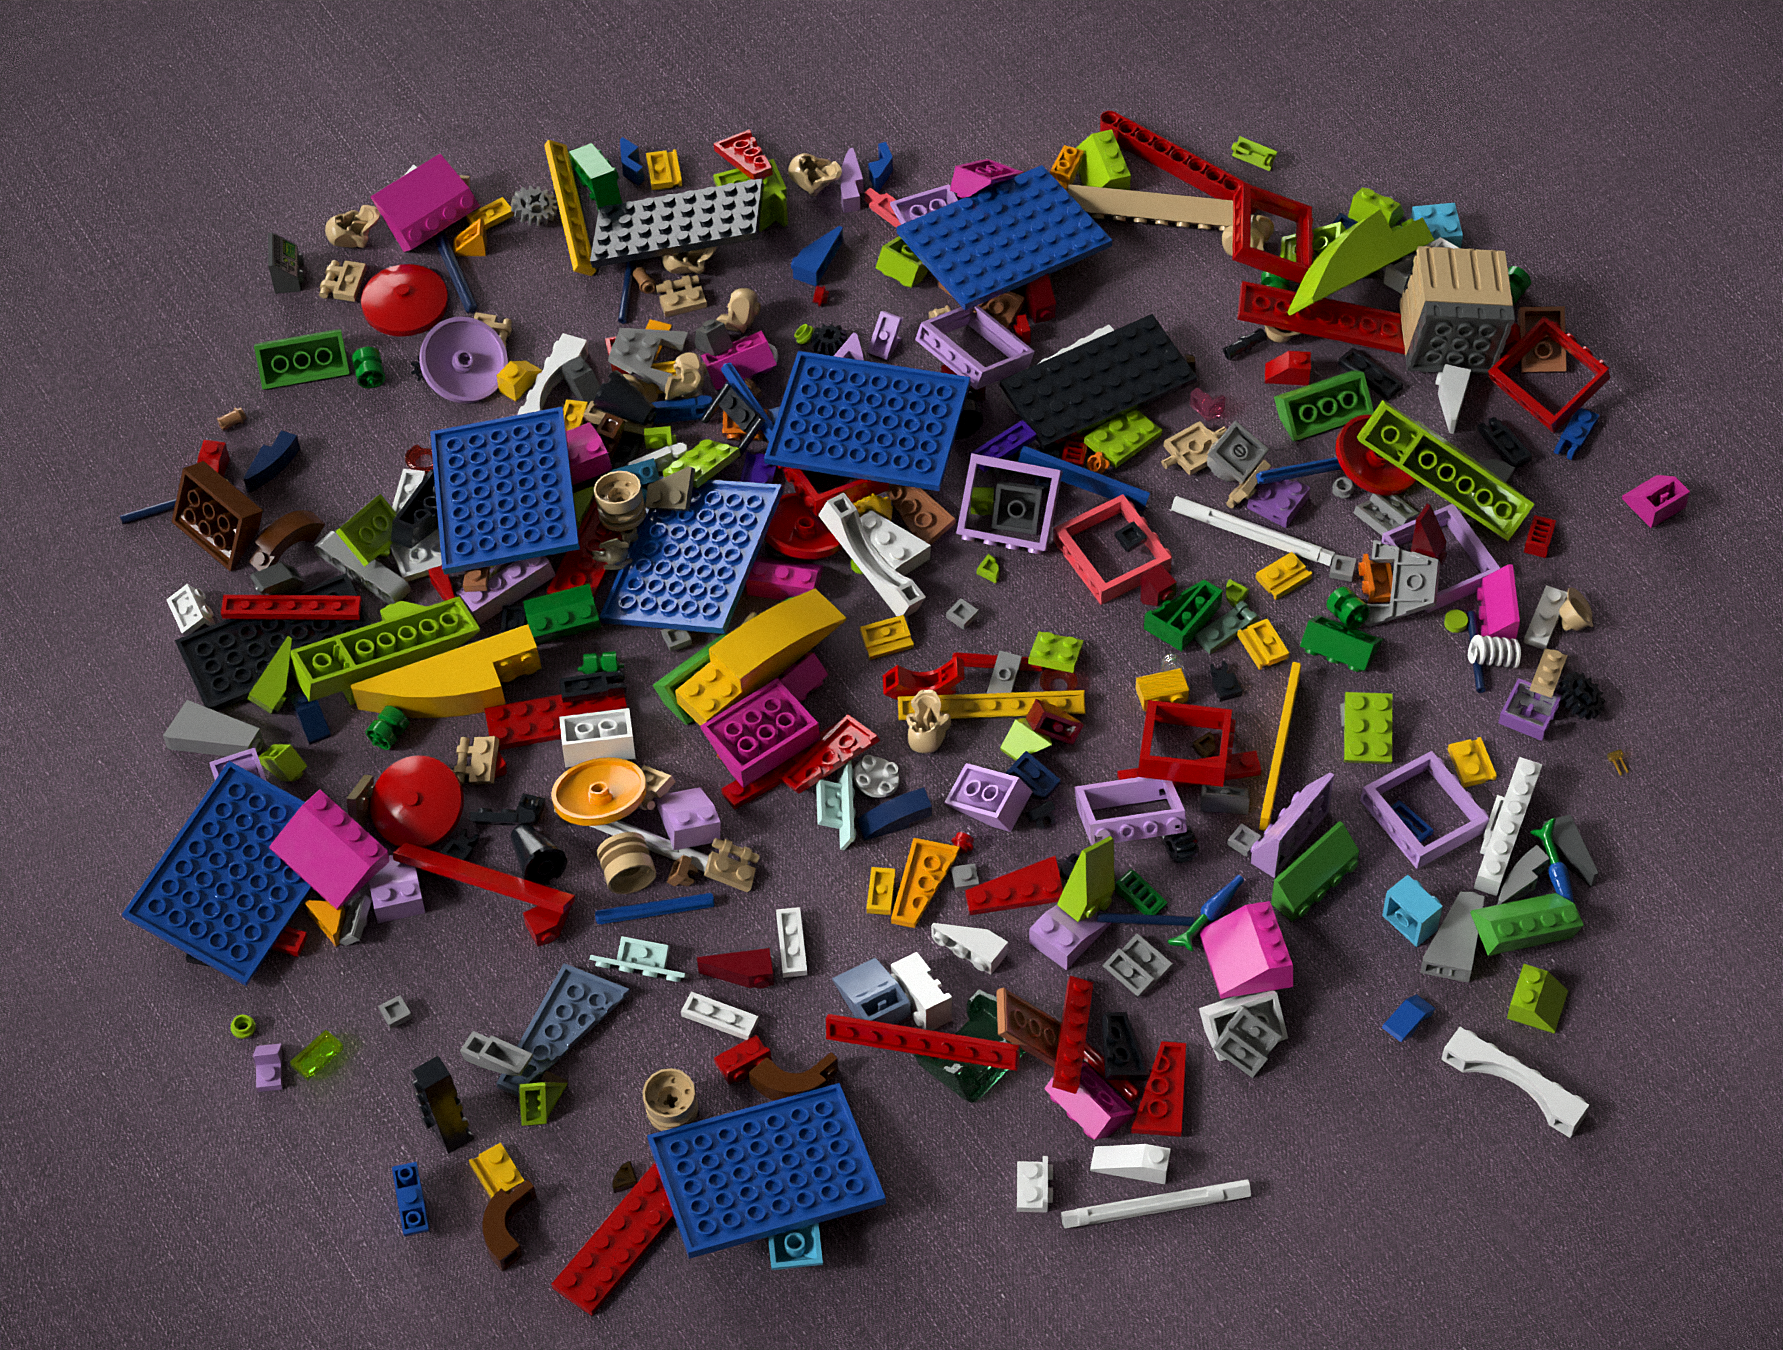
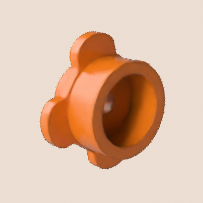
[1087,452,1110,475]

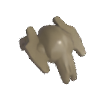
[591,527,639,570]

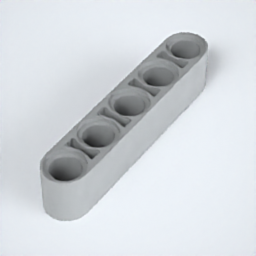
[314,531,411,604]

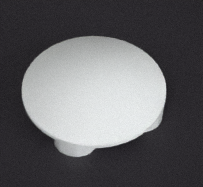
[853,755,899,798]

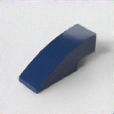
[243,430,300,492]
[857,787,932,841]

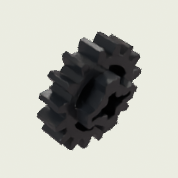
[1558,671,1606,720]

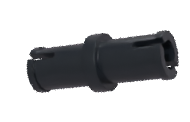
[1223,328,1267,360]

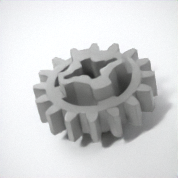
[511,186,558,226]

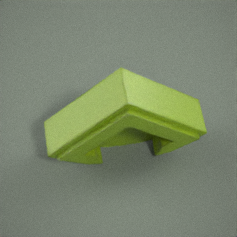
[977,554,999,583]
[1226,579,1249,608]

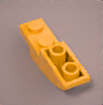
[1050,145,1084,192]

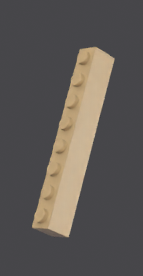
[1068,184,1233,232]

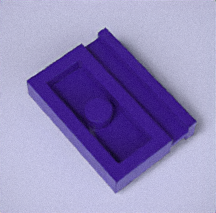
[740,452,778,484]

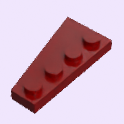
[713,129,773,180]
[781,714,880,794]
[965,856,1063,916]
[1131,1041,1186,1137]

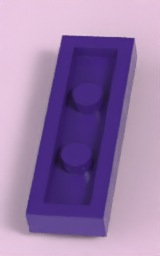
[970,420,1037,472]

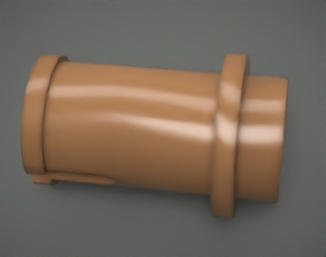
[633,267,656,294]
[217,407,247,431]

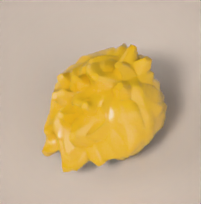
[853,493,893,521]

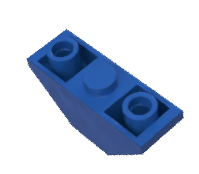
[392,1161,429,1237]

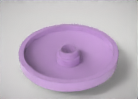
[419,317,508,403]

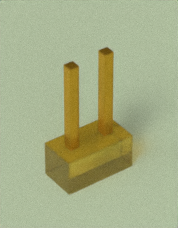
[1606,749,1629,776]

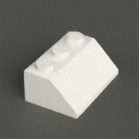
[559,708,636,767]
[1199,990,1288,1061]

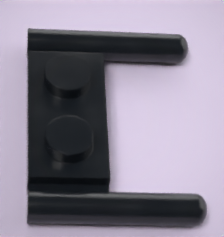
[701,381,766,459]

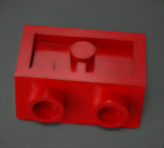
[714,1035,772,1085]

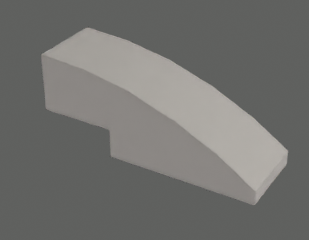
[1497,845,1550,905]
[460,1031,533,1076]

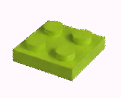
[1028,631,1083,673]

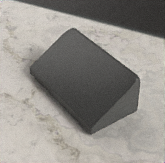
[1201,785,1249,814]

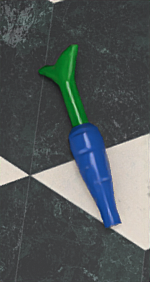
[1530,818,1574,903]
[1167,875,1244,952]

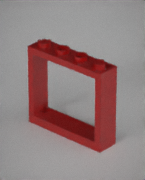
[1232,182,1314,284]
[1488,316,1610,433]
[778,466,889,517]
[1138,700,1236,787]

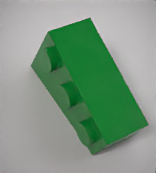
[569,143,622,211]
[1144,579,1223,652]

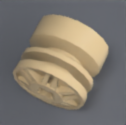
[594,471,646,532]
[597,832,656,894]
[642,1068,698,1131]

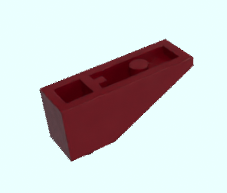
[1411,504,1448,565]
[697,948,774,989]

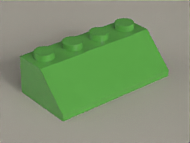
[254,329,350,389]
[1274,370,1374,441]
[653,633,728,725]
[1271,821,1359,922]
[1470,893,1584,956]

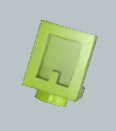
[644,426,677,449]
[971,487,994,515]

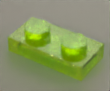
[290,1030,344,1081]

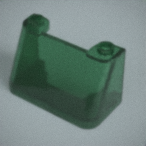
[914,989,1026,1103]

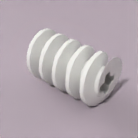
[1468,635,1521,668]

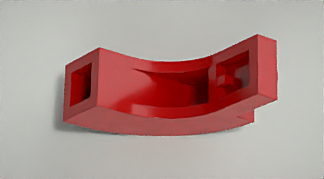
[882,656,965,700]

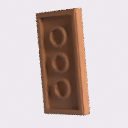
[997,987,1061,1068]

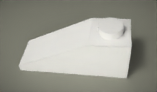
[1436,364,1471,434]
[1090,1144,1171,1184]

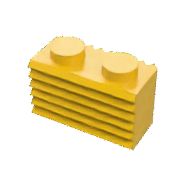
[1135,668,1189,711]

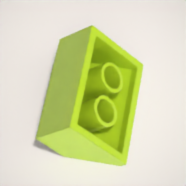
[1076,129,1131,190]

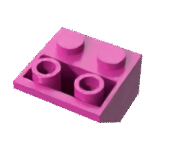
[1622,475,1690,528]

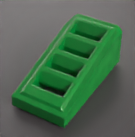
[1115,868,1167,915]

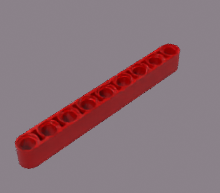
[1100,111,1257,214]

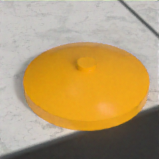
[551,757,647,826]

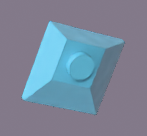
[768,1223,823,1270]

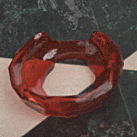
[405,444,434,474]
[1039,668,1078,692]

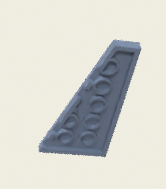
[496,963,630,1096]

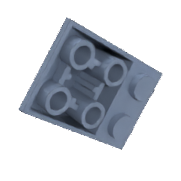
[832,958,910,1024]

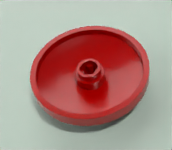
[361,264,448,337]
[1335,414,1416,496]
[764,493,843,559]
[370,756,464,849]

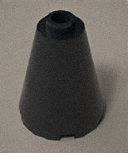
[593,370,657,426]
[510,824,568,886]

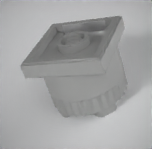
[1207,420,1270,484]

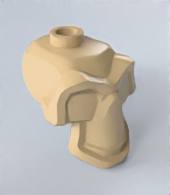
[788,153,842,196]
[325,205,380,248]
[1222,215,1274,256]
[662,246,717,274]
[716,288,761,333]
[665,352,707,400]
[906,690,951,753]

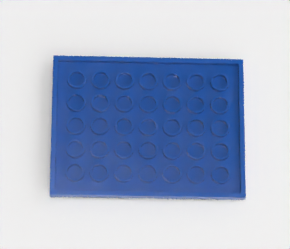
[896,165,1112,311]
[764,351,971,491]
[430,407,580,575]
[599,476,784,634]
[122,761,313,986]
[647,1083,886,1259]

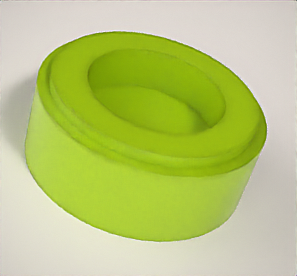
[1444,609,1468,633]

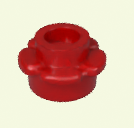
[812,285,829,306]
[951,832,974,853]

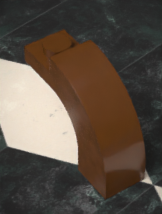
[249,510,325,571]
[749,1052,838,1101]
[482,1179,536,1272]

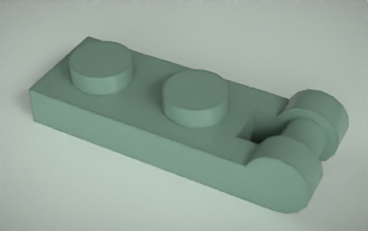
[1195,601,1259,654]

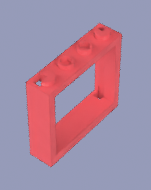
[1053,494,1172,605]

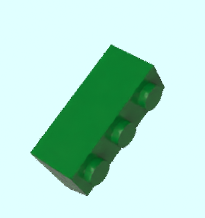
[523,583,601,645]
[1300,615,1382,672]

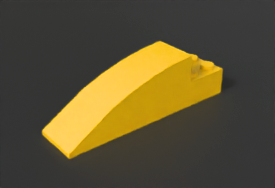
[675,588,847,726]
[350,624,542,718]

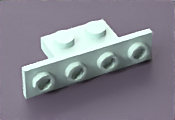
[816,760,856,850]
[589,936,689,982]

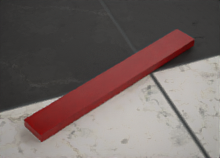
[393,842,575,914]
[826,1014,1020,1071]

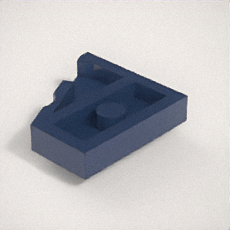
[1005,751,1062,800]

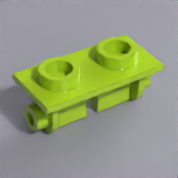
[1231,136,1278,171]

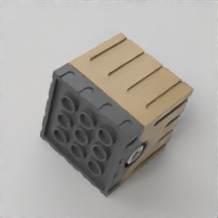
[1399,246,1515,375]

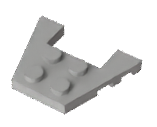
[608,328,688,392]
[1365,540,1440,627]

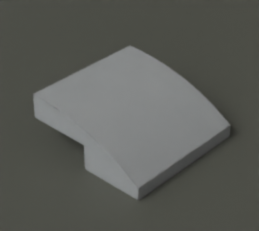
[1353,493,1419,535]
[1103,934,1174,998]
[1213,1006,1282,1078]

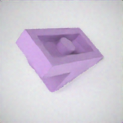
[867,311,903,360]
[834,332,864,361]
[253,1044,283,1092]

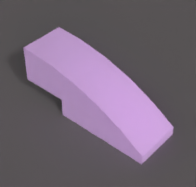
[840,148,864,213]

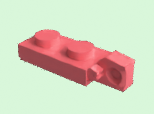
[864,188,901,228]

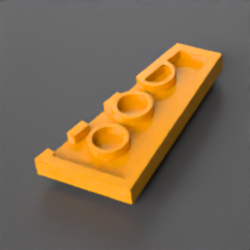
[891,838,960,928]

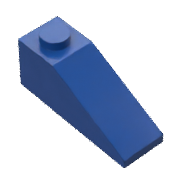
[791,226,844,286]

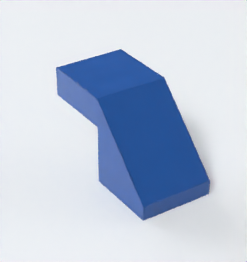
[620,137,644,186]
[868,142,893,192]
[1382,994,1436,1042]

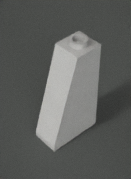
[163,700,264,756]
[1420,891,1485,983]

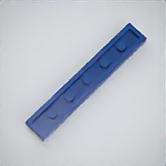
[1018,446,1150,512]

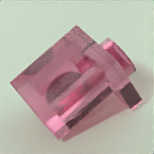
[1190,387,1225,421]

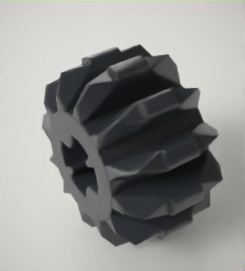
[811,323,848,356]
[1162,824,1199,864]

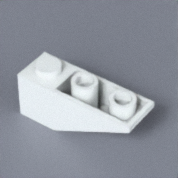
[931,923,1008,975]

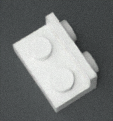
[167,584,215,636]
[1017,1156,1053,1212]

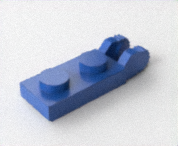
[651,395,713,424]
[1554,407,1599,460]

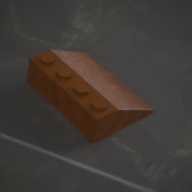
[171,461,263,572]

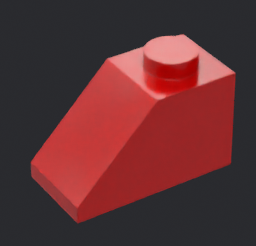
[1265,351,1311,386]
[197,440,230,477]
[523,892,571,947]

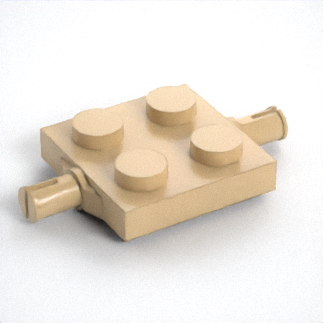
[1161,421,1227,476]

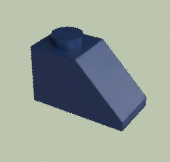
[289,689,331,745]

